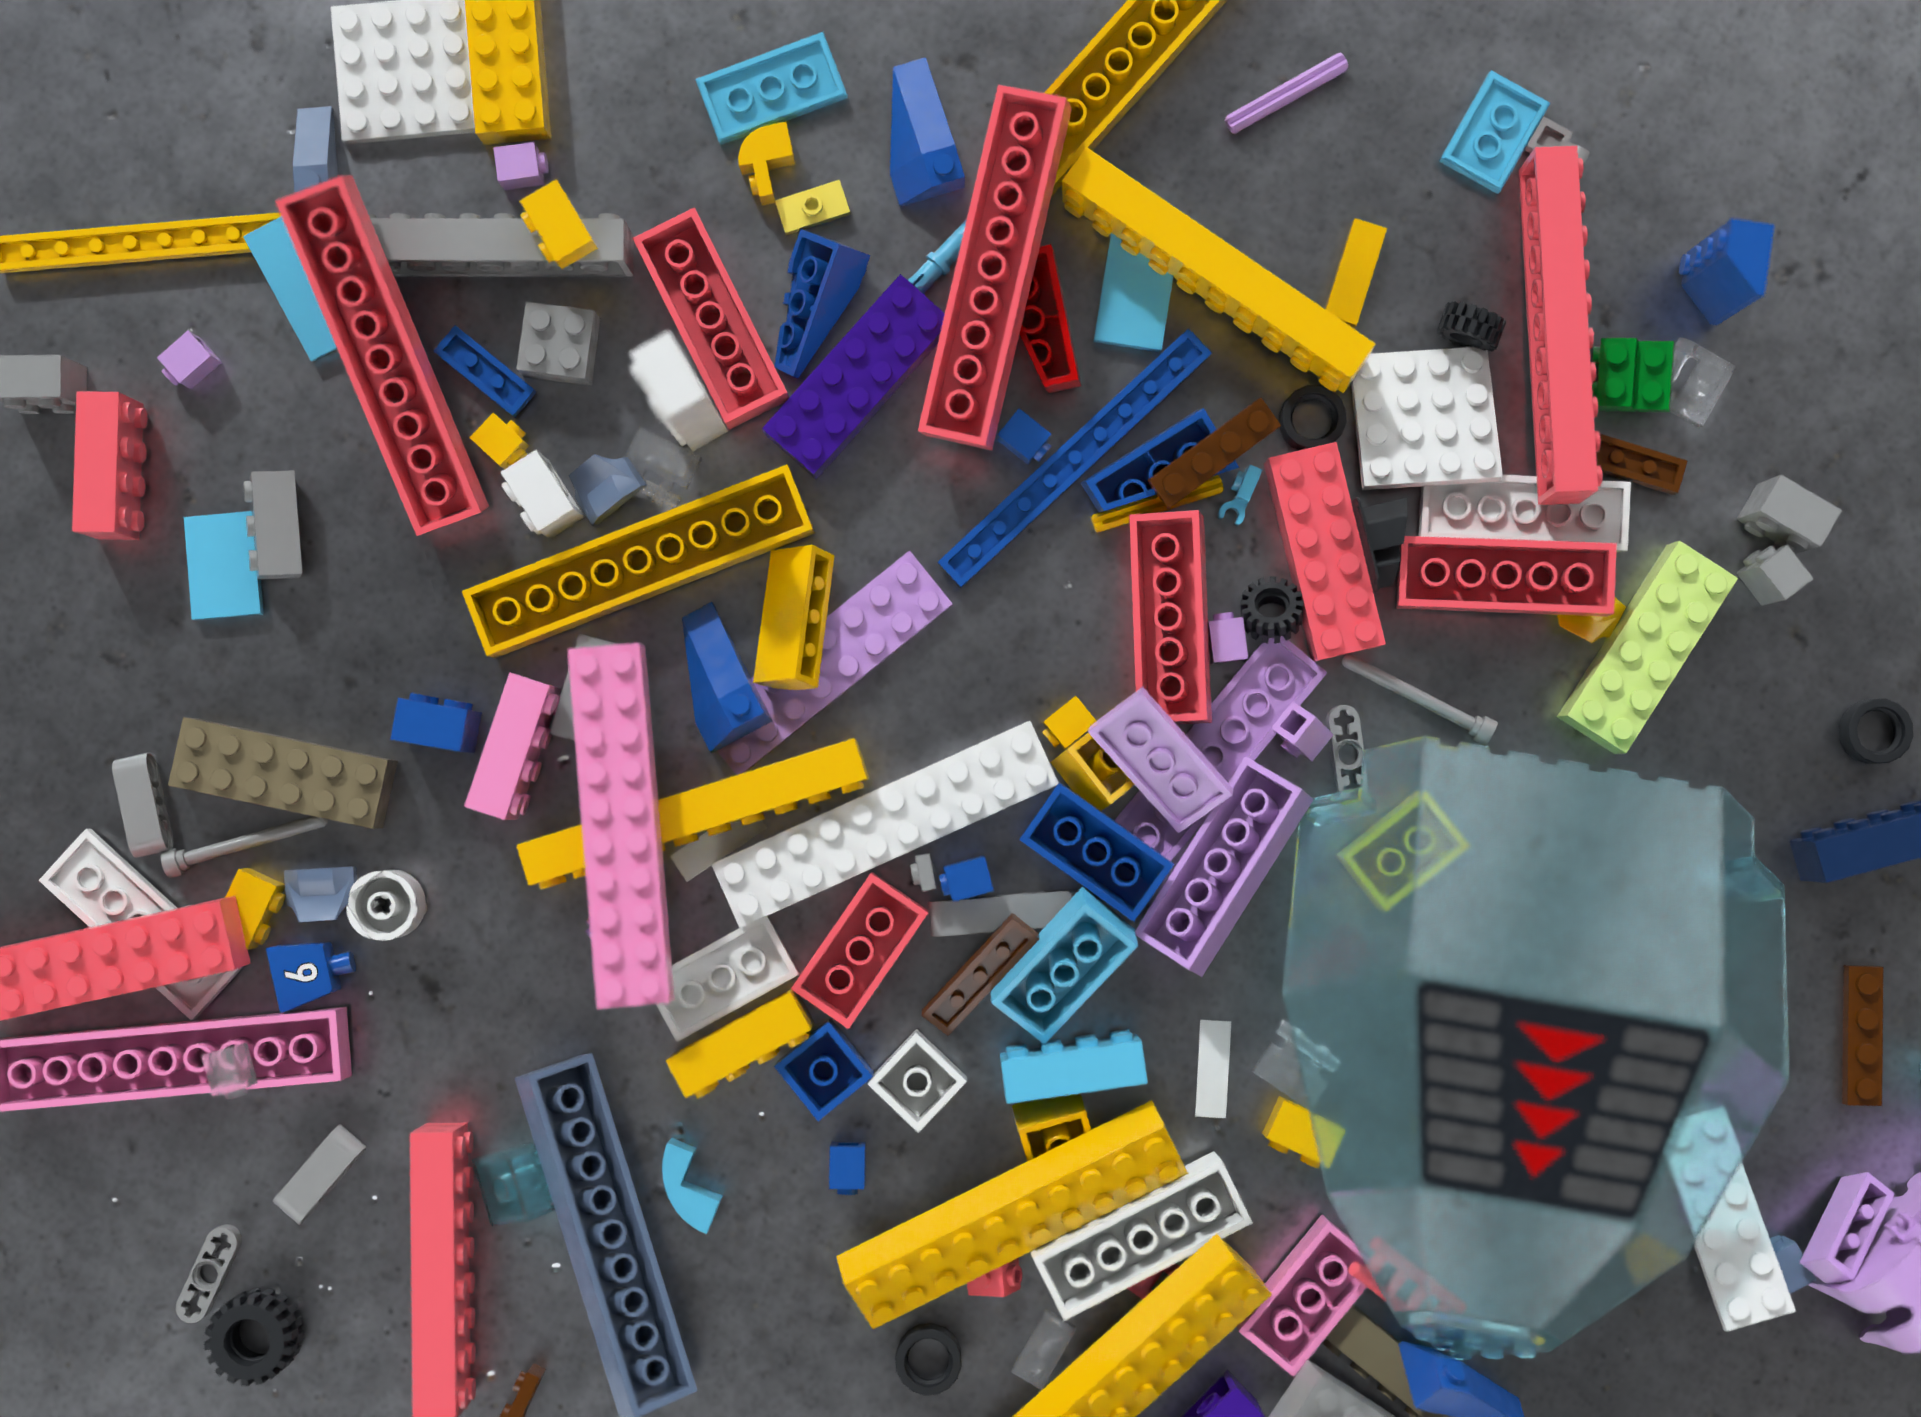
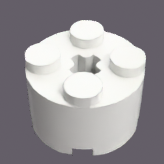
[347,869,427,941]

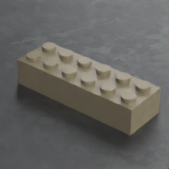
[168,717,398,829]

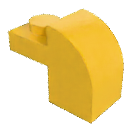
[738,122,795,206]

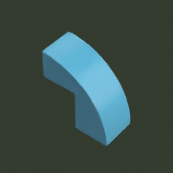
[662,1138,723,1234]

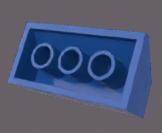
[1679,218,1775,325]
[1019,782,1175,922]

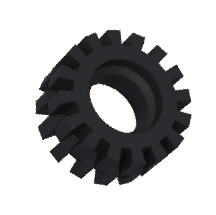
[1437,301,1506,352]
[1240,576,1304,644]

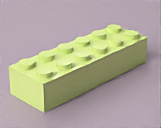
[1557,540,1738,754]

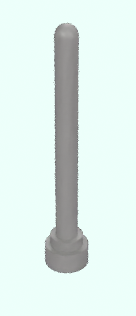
[1342,654,1498,746]
[161,816,328,878]

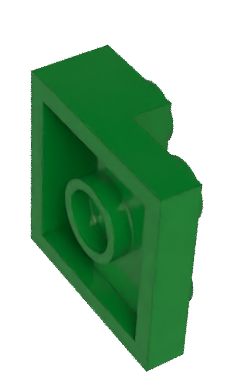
[1592,338,1675,412]

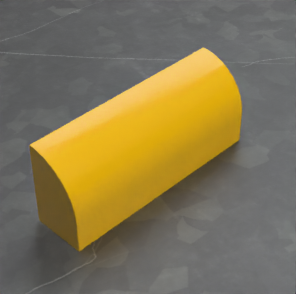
[753,545,835,690]

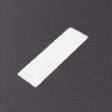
[670,820,767,882]
[1195,1020,1231,1118]

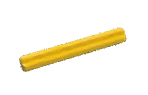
[1091,475,1224,532]

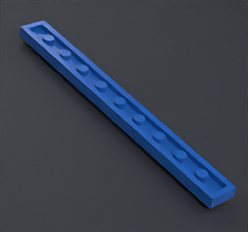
[938,328,1212,588]

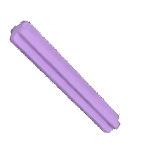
[1225,53,1349,134]

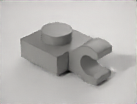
[1525,117,1590,165]
[909,853,937,891]

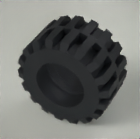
[204,1288,304,1386]

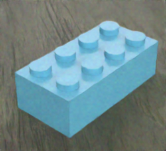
[991,887,1138,1044]
[1000,1029,1148,1104]

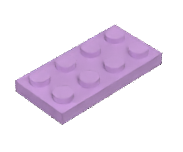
[1088,687,1234,833]

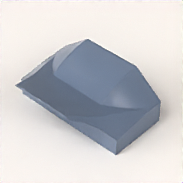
[569,454,647,526]
[284,866,357,922]

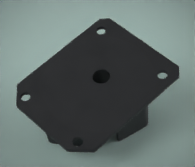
[1351,497,1408,593]

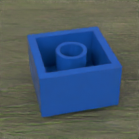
[390,693,482,753]
[774,1018,874,1121]

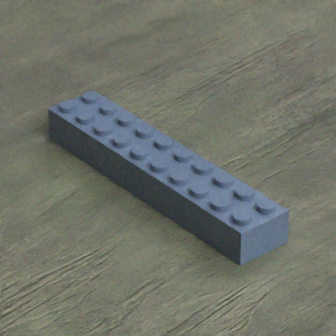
[514,1053,697,1417]

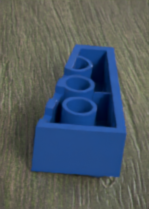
[1081,408,1240,512]

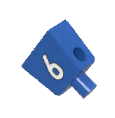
[266,942,356,1013]

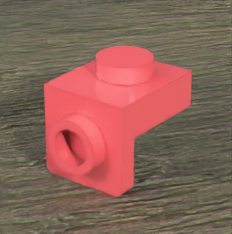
[967,1258,1023,1297]

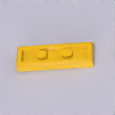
[1325,218,1387,328]

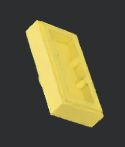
[775,179,851,236]

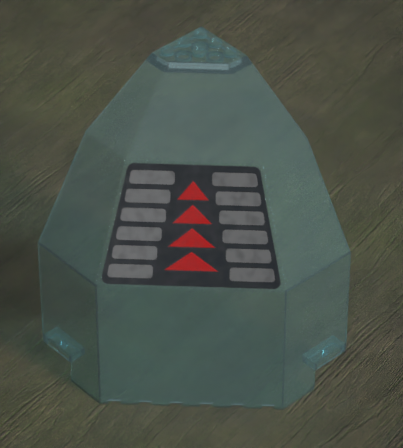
[1283,736,1789,1360]

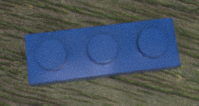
[433,325,537,418]

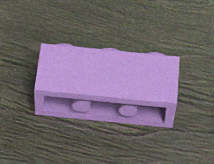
[1799,1172,1895,1284]

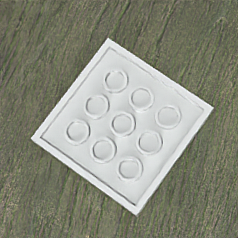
[331,0,475,145]
[1351,347,1503,490]

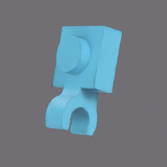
[1217,464,1263,527]

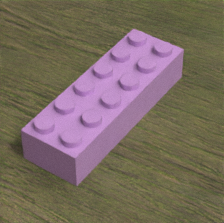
[1135,756,1314,977]

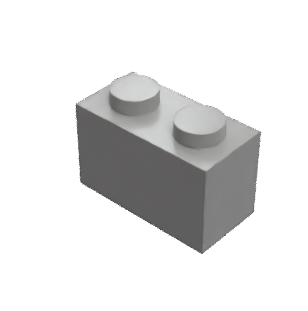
[1736,545,1814,606]

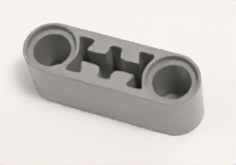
[112,752,173,858]
[273,1124,367,1225]

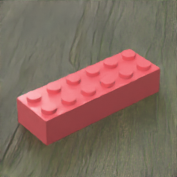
[633,207,789,430]
[1264,442,1386,662]
[1129,510,1212,725]
[1396,536,1617,617]

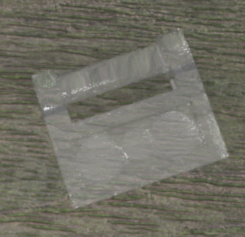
[1670,338,1737,428]

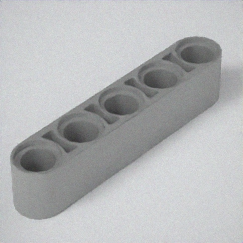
[928,888,1098,937]

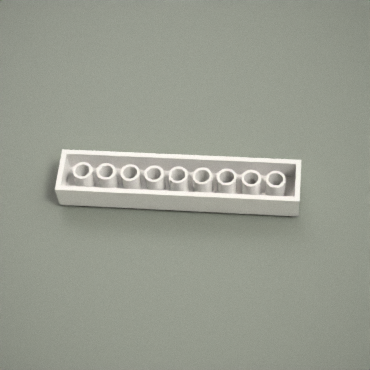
[711,721,1058,928]

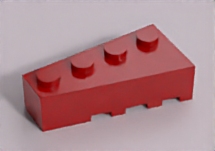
[1019,244,1082,393]

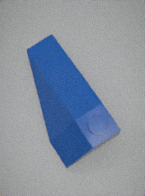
[890,57,965,207]
[774,229,871,378]
[682,602,773,754]
[1398,1341,1525,1417]

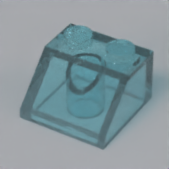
[472,1141,555,1226]

